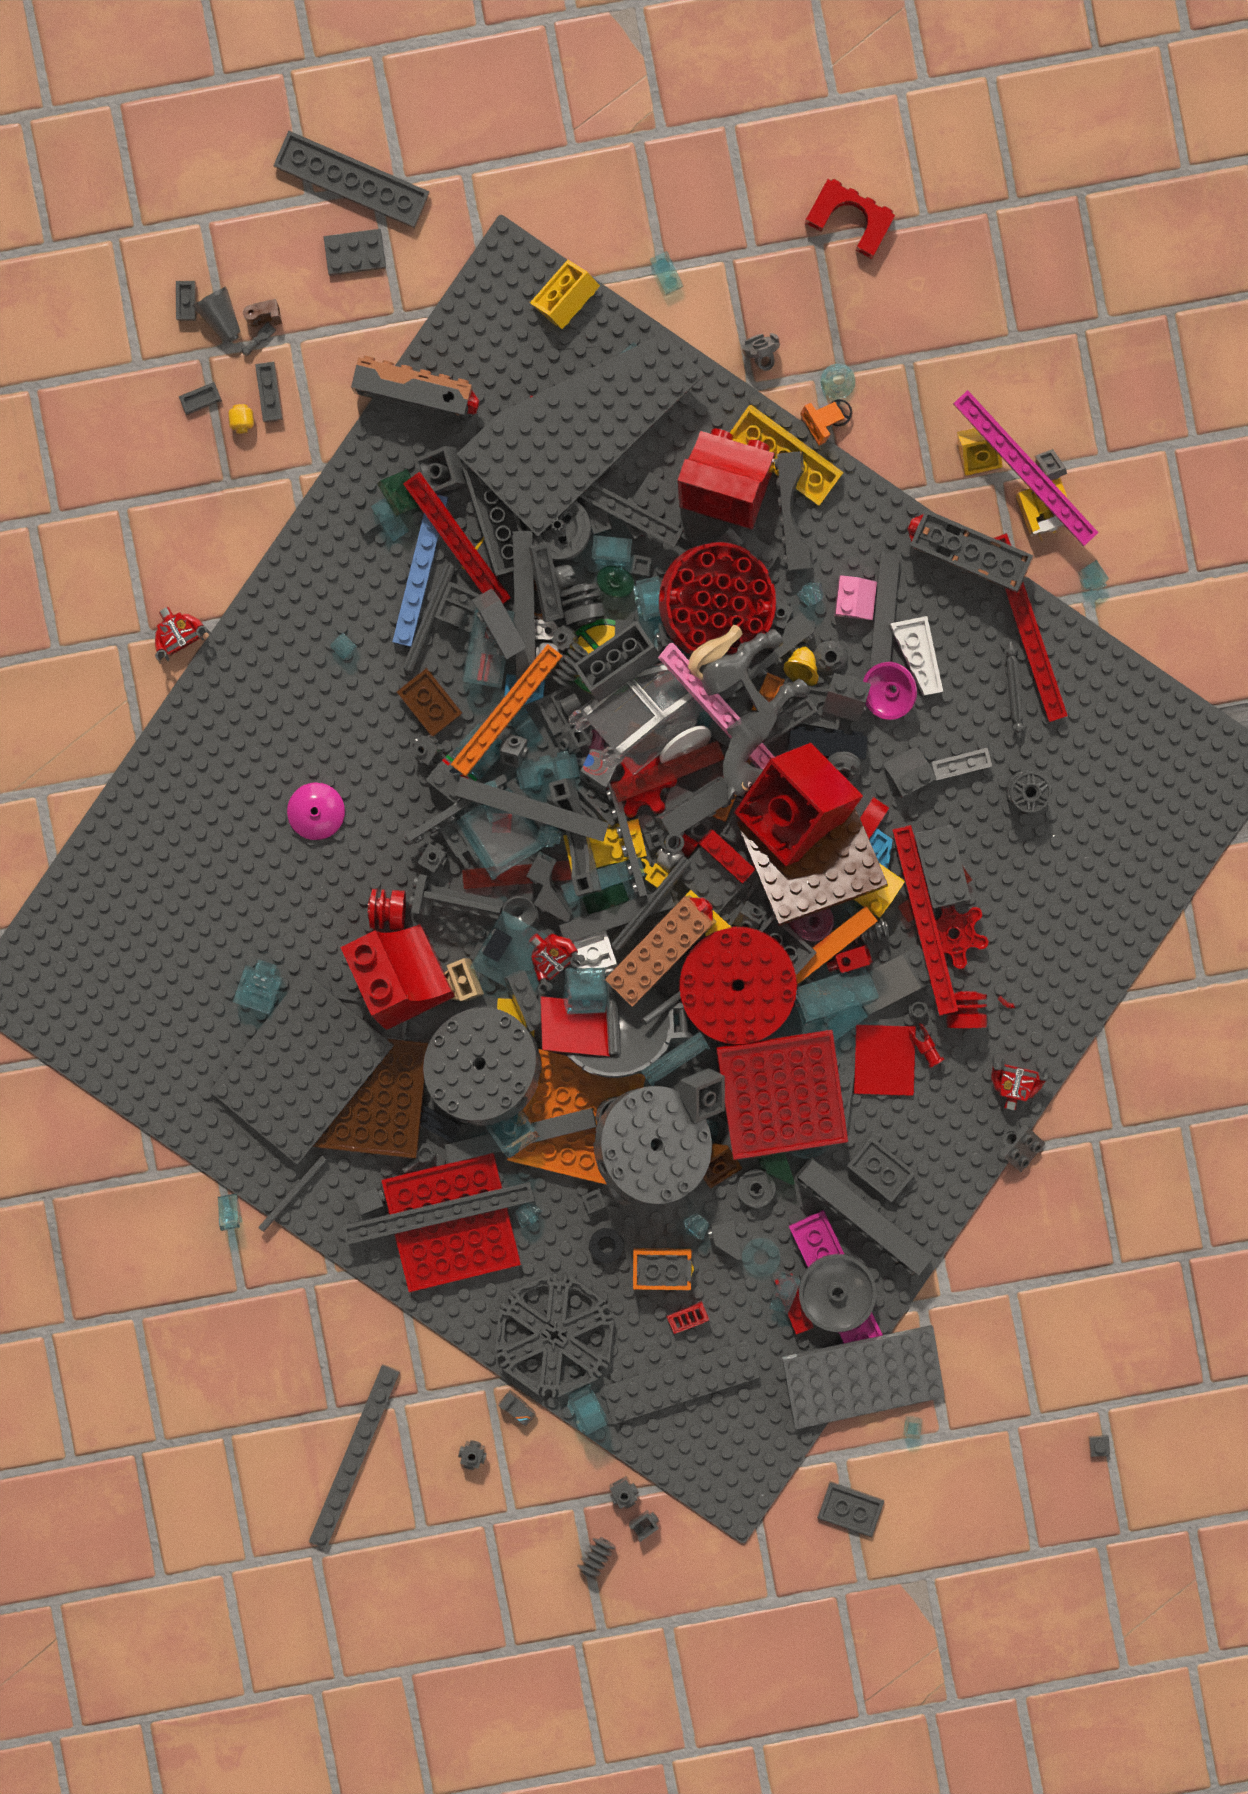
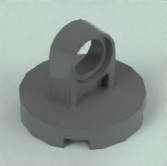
[741,333,780,371]

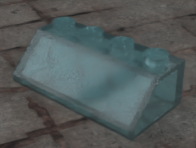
[795,967,879,1026]

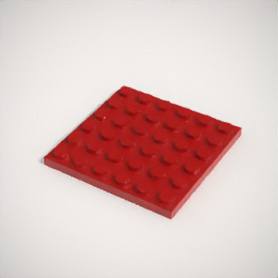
[717,1030,848,1160]
[381,1153,521,1292]

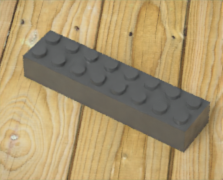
[796,1156,934,1275]

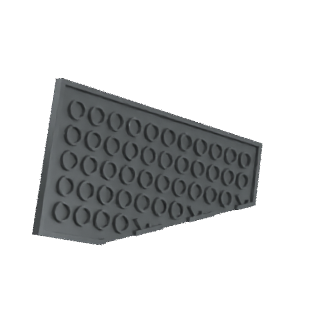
[457,333,705,537]

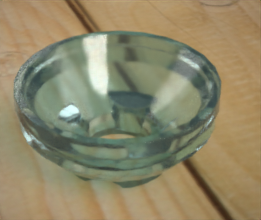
[820,364,855,399]

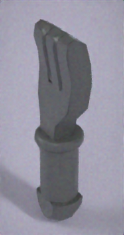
[242,322,276,356]

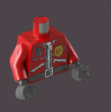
[155,607,211,664]
[529,933,585,994]
[991,1057,1051,1110]

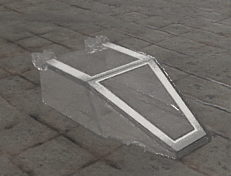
[568,656,705,775]

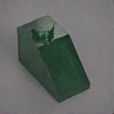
[582,882,629,914]
[758,1152,795,1185]

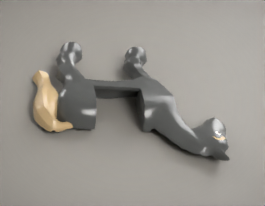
[688,625,810,800]

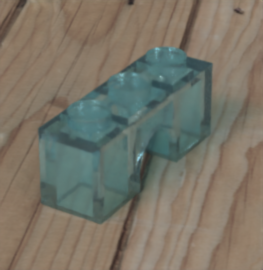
[516,751,580,789]

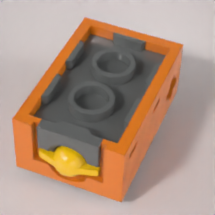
[633,1248,694,1290]

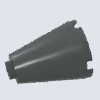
[193,286,241,343]

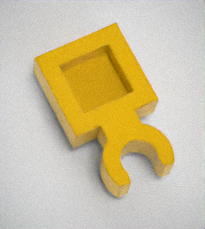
[640,858,669,888]

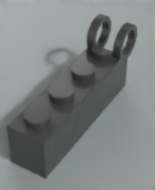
[655,776,736,852]

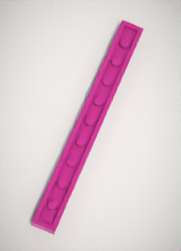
[953,390,1099,546]

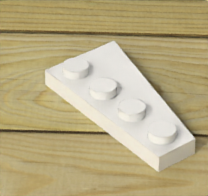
[889,616,943,696]

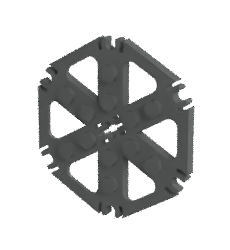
[495,1273,614,1397]

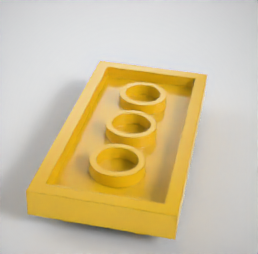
[563,819,647,873]

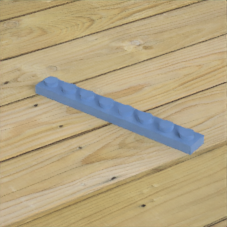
[392,494,448,647]

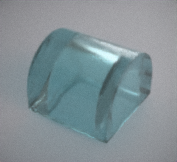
[330,633,357,660]
[903,1415,923,1439]

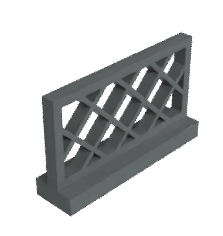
[423,885,504,919]

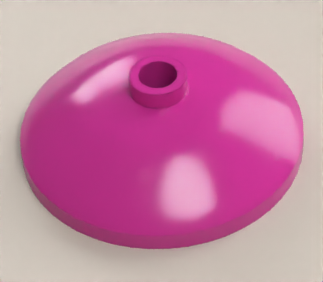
[863,662,917,720]
[287,783,345,840]

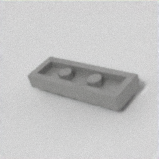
[931,748,992,781]

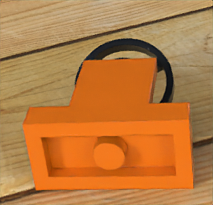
[800,399,853,446]

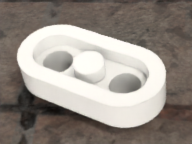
[535,620,558,640]

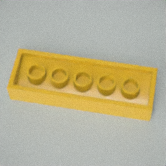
[730,405,844,506]

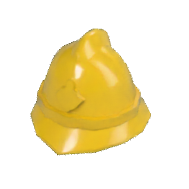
[784,646,819,686]

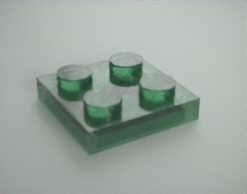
[377,470,419,517]

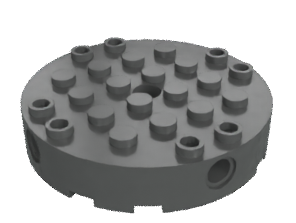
[423,1007,542,1126]
[594,1086,712,1205]

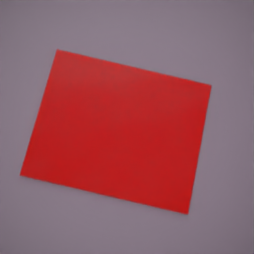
[540,997,610,1057]
[854,1025,916,1095]

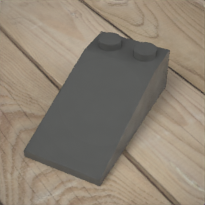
[850,945,930,1015]

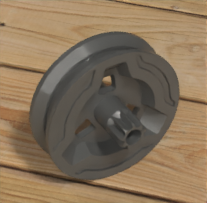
[526,501,591,562]

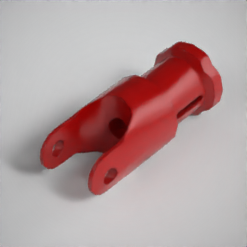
[908,1023,944,1068]

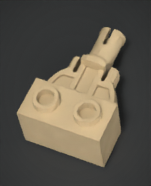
[445,958,484,1001]

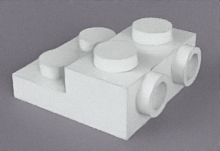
[572,930,617,982]

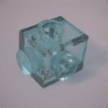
[1078,560,1109,592]

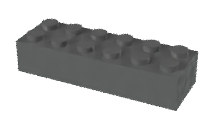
[462,464,522,578]

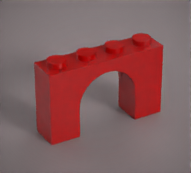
[805,179,895,259]

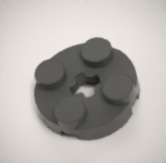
[737,1169,776,1208]

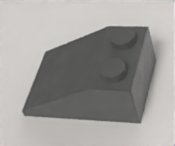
[759,914,817,975]

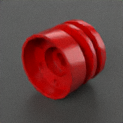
[368,889,406,930]
[946,991,987,1028]

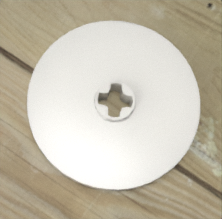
[660,726,711,767]

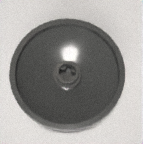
[799,1254,877,1332]

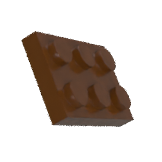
[397,668,463,737]

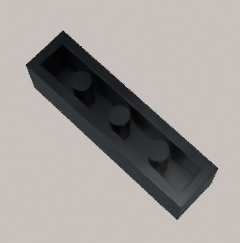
[788,726,868,760]

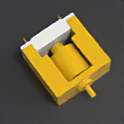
[1016,478,1068,541]

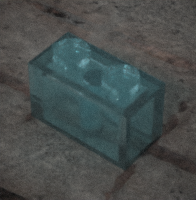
[591,535,632,567]

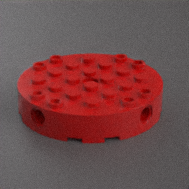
[659,542,776,655]
[680,927,797,1044]

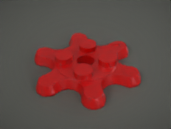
[608,751,677,818]
[935,906,989,969]

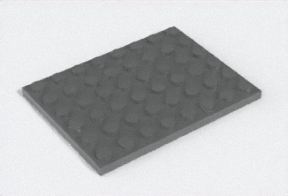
[210,972,394,1165]

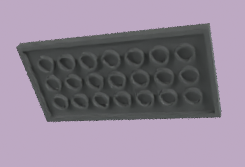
[782,1325,945,1430]

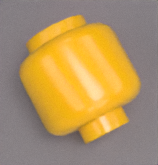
[228,404,254,434]

